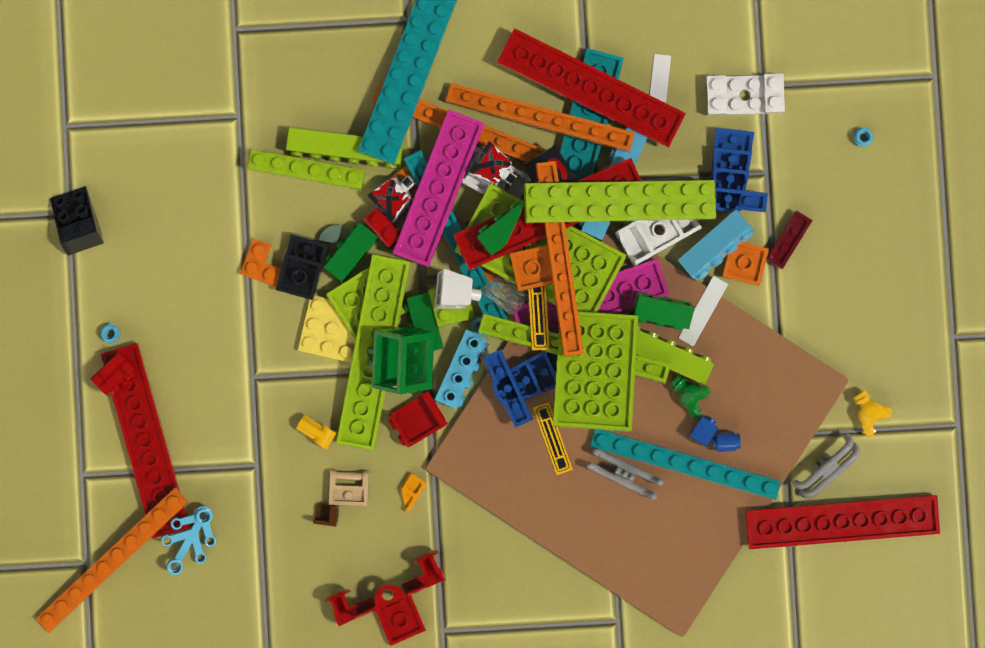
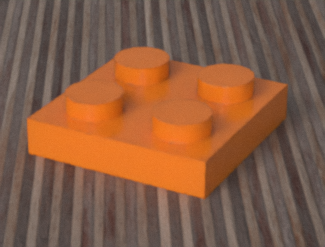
[722,242,769,286]
[510,245,553,292]

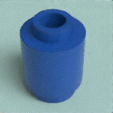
[712,432,741,452]

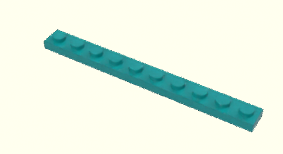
[404,150,508,320]
[590,430,781,500]

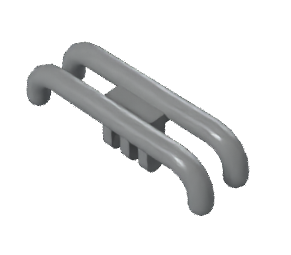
[792,433,860,498]
[586,448,664,500]

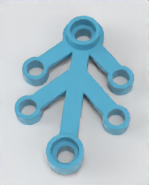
[161,506,216,575]

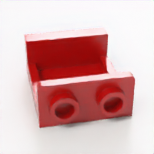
[388,391,448,448]

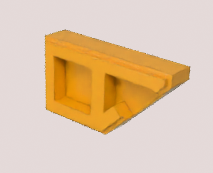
[401,473,427,513]

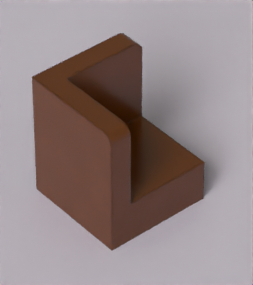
[313,504,340,527]

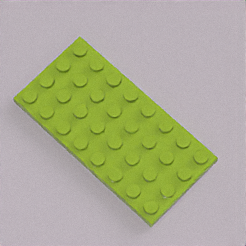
[454,183,627,313]

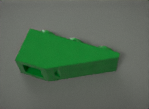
[477,201,525,256]

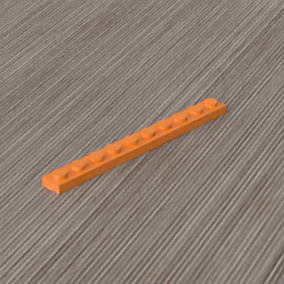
[372,83,546,162]
[446,83,635,153]
[536,161,584,357]
[36,488,189,633]

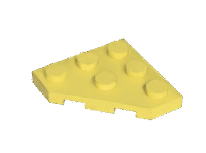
[298,295,356,363]

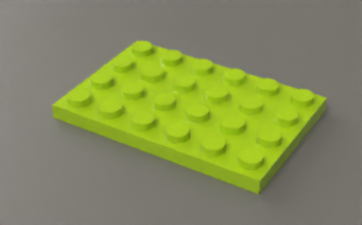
[553,311,638,432]

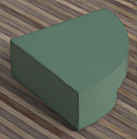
[319,225,342,244]

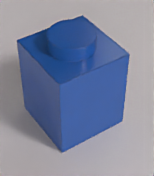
[688,416,719,447]

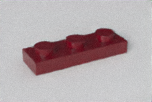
[766,210,813,269]

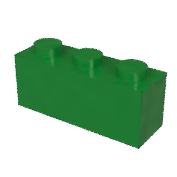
[324,223,379,283]
[630,291,695,331]
[404,292,444,351]

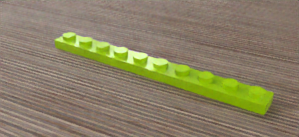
[478,314,671,384]

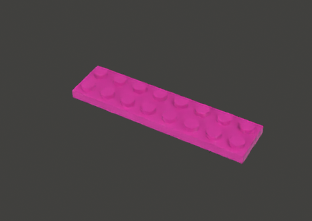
[393,110,485,267]
[512,259,670,334]

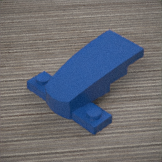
[712,127,768,213]
[483,349,557,428]

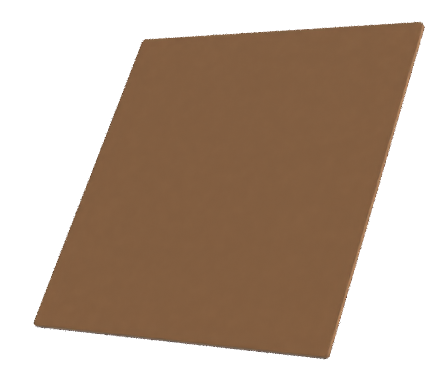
[426,224,848,637]

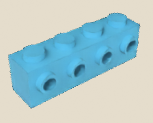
[678,210,755,281]
[435,330,489,409]

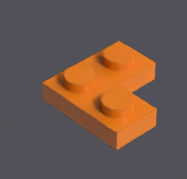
[240,238,281,288]

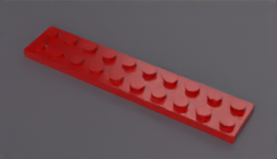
[497,28,686,148]
[454,158,641,271]
[100,343,190,539]
[745,495,940,550]

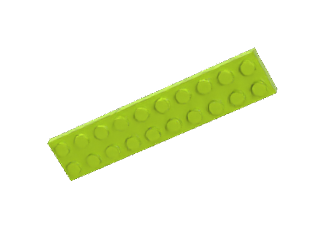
[524,180,716,223]
[336,254,410,450]

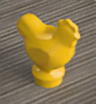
[853,390,892,437]

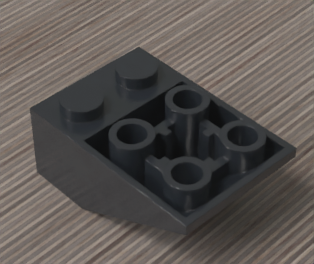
[50,186,104,256]

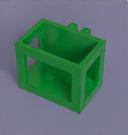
[367,326,435,395]

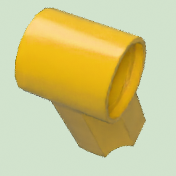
[296,415,337,450]

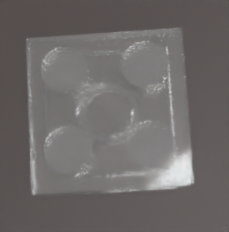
[481,275,529,315]

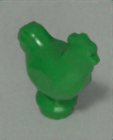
[670,375,711,419]

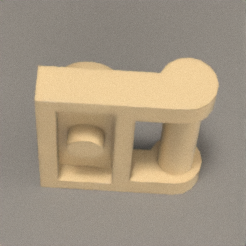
[329,470,369,506]

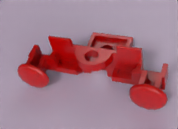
[324,550,446,646]

